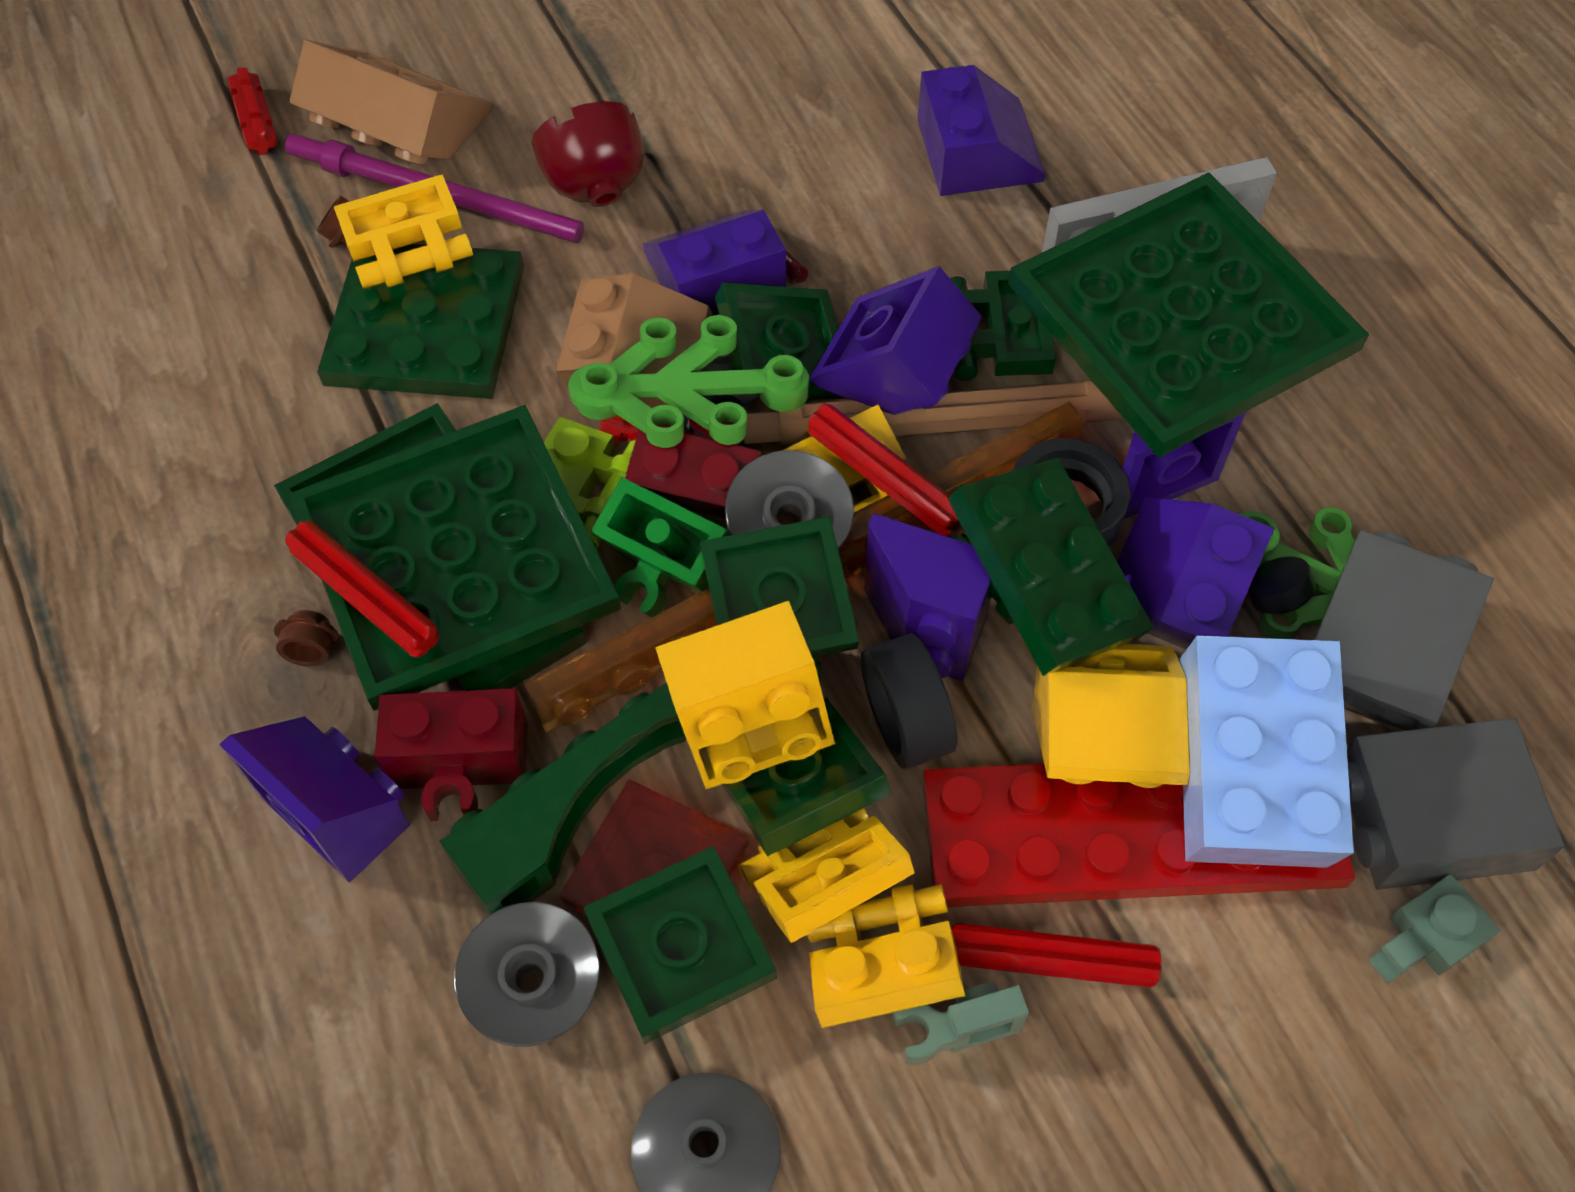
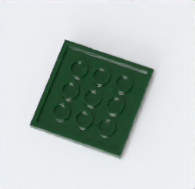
[1008,172,1369,458]
[289,405,621,711]

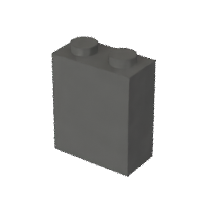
[1314,530,1494,731]
[1347,718,1565,890]

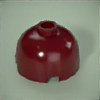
[531,101,645,207]

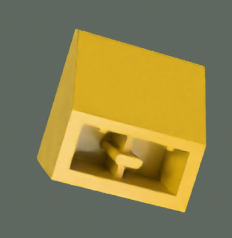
[655,601,835,790]
[1031,644,1190,788]

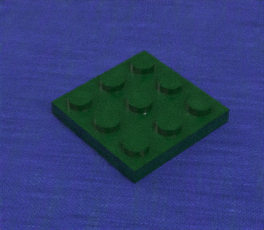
[317,244,524,399]

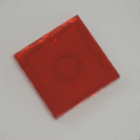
[559,779,749,914]

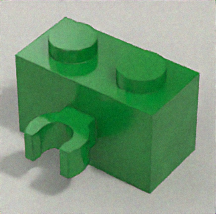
[591,477,731,619]

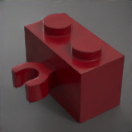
[625,418,763,519]
[374,688,528,821]

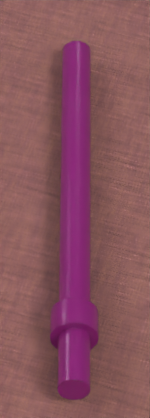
[285,133,584,243]

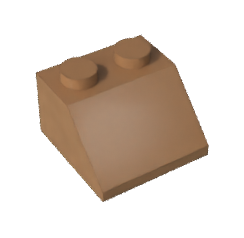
[556,273,713,408]

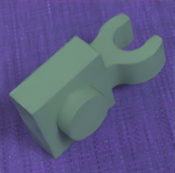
[1368,874,1501,984]
[892,983,1029,1065]

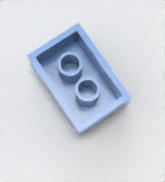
[1179,636,1354,868]

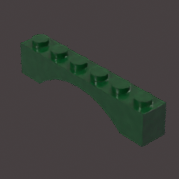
[439,657,821,915]

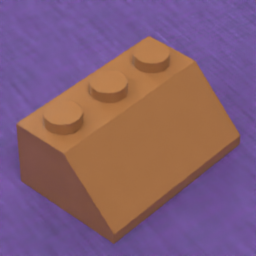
[289,39,493,165]

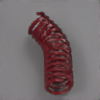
[786,250,808,283]

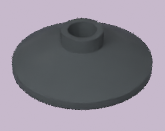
[725,450,854,551]
[454,902,600,1047]
[631,1073,781,1192]

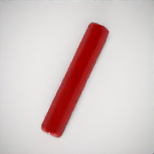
[808,404,961,537]
[285,520,440,657]
[951,923,1162,988]

